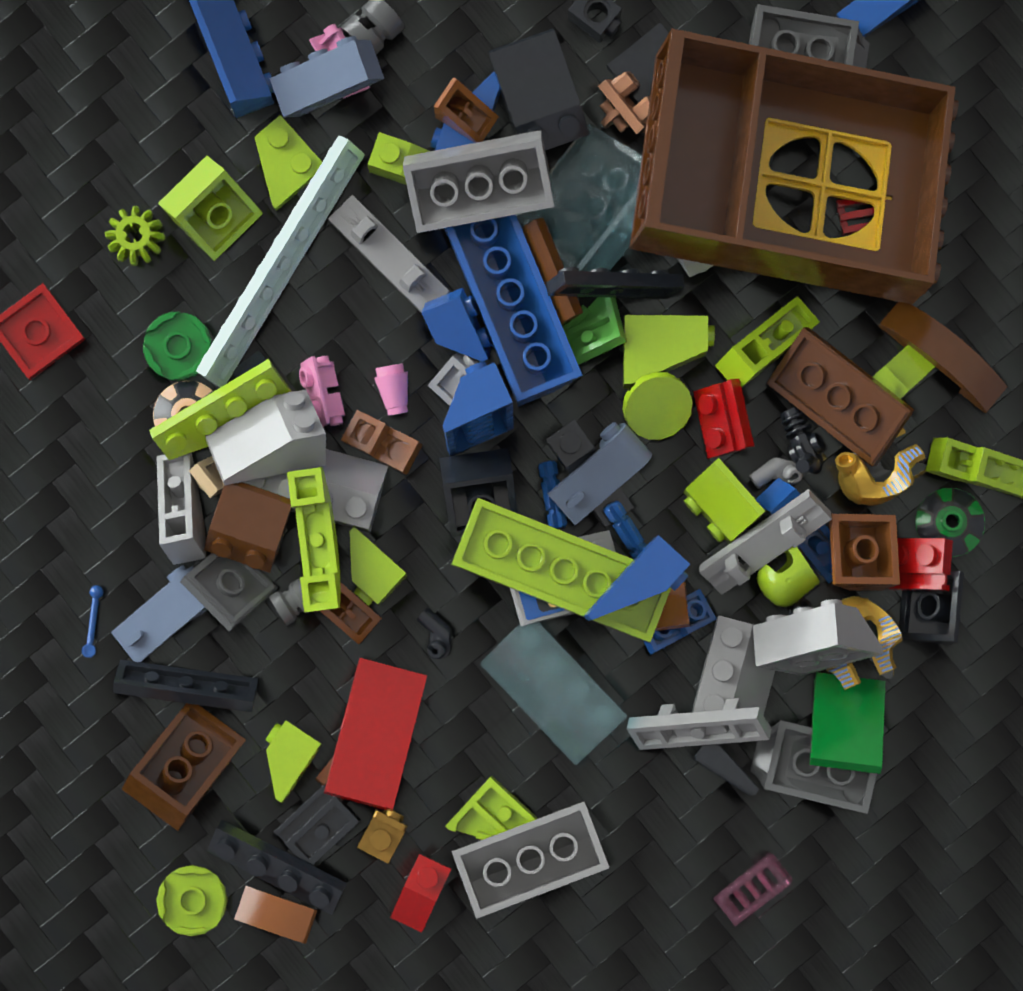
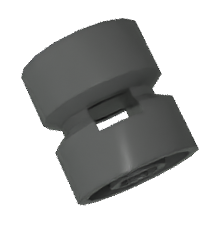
[340,0,405,55]

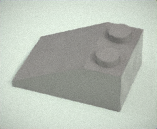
[206,390,326,485]

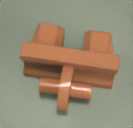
[598,71,650,134]

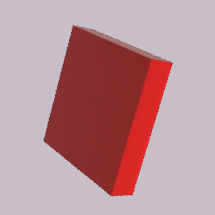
[0,283,86,380]

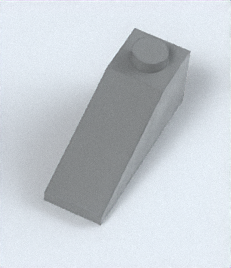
[157,453,207,565]

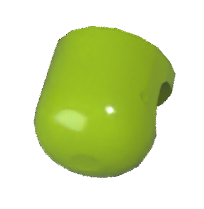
[757,546,820,607]

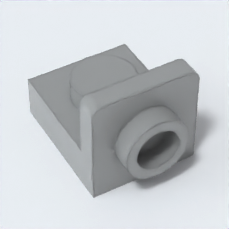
[428,352,481,405]

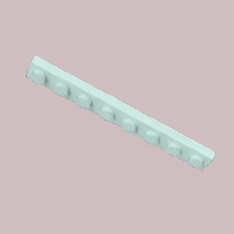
[196,136,365,388]

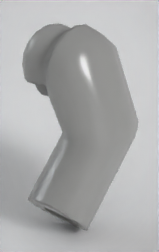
[749,457,803,489]

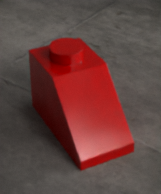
[390,854,452,933]

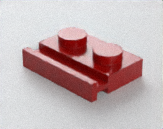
[693,379,754,459]
[889,538,953,591]

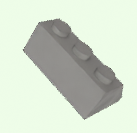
[753,599,883,676]
[692,615,775,714]

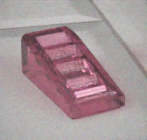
[713,852,792,926]

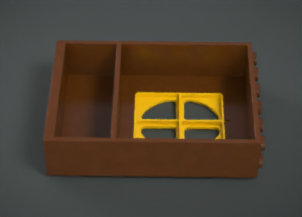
[629,28,959,304]

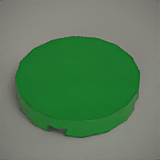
[143,312,212,381]

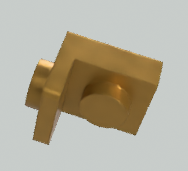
[357,810,408,864]

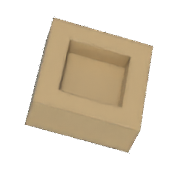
[189,456,224,498]

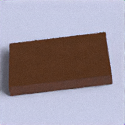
[522,218,583,325]

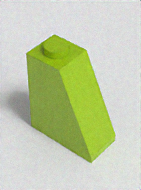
[623,315,715,389]

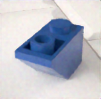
[422,288,493,361]

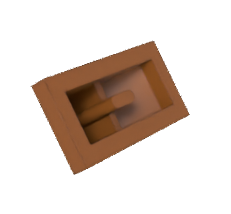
[434,78,499,143]
[320,582,382,644]

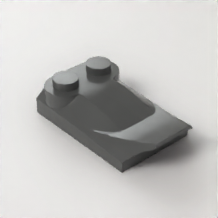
[749,4,870,68]
[750,720,884,814]

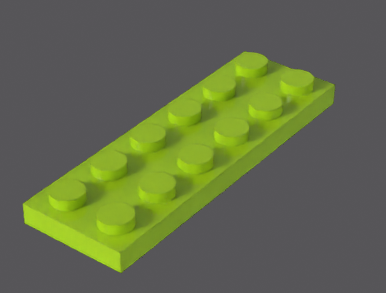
[451,498,671,643]

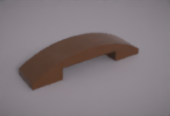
[878,302,1007,414]

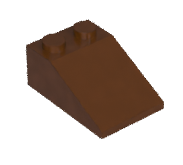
[122,703,246,831]

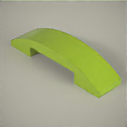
[287,467,341,612]

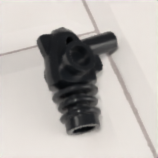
[780,407,825,474]

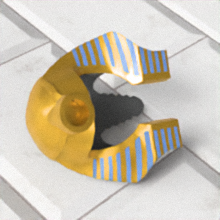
[835,428,926,506]
[826,596,902,690]

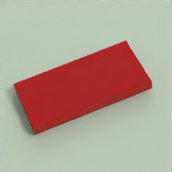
[324,658,427,811]

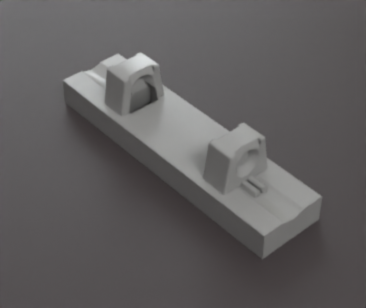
[328,195,450,313]
[699,489,832,595]
[627,698,772,750]

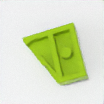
[254,115,322,211]
[445,776,538,840]

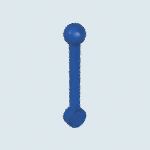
[82,585,103,658]

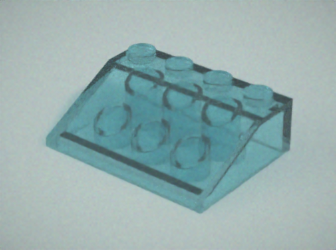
[516,123,642,271]

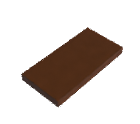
[766,327,915,467]

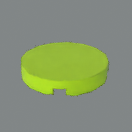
[622,372,693,440]
[156,865,228,936]

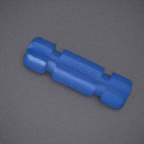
[538,461,567,529]
[603,500,647,559]

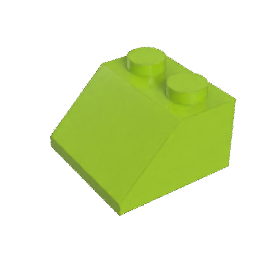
[158,156,263,261]
[683,458,765,544]

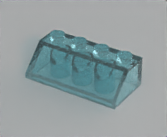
[480,622,628,766]

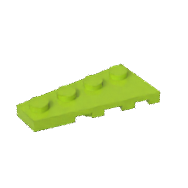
[149,359,292,461]

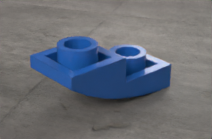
[643,589,716,655]

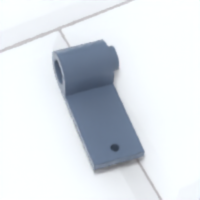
[547,422,652,525]
[111,565,207,662]

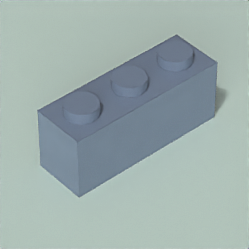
[270,36,384,117]

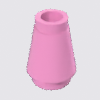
[374,363,408,415]

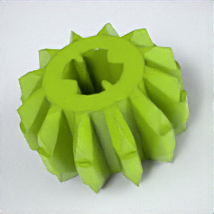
[105,206,165,266]

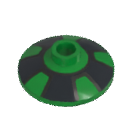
[915,488,985,557]

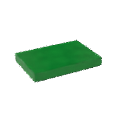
[810,672,886,774]

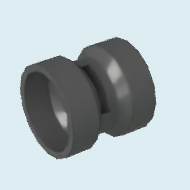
[269,578,309,626]

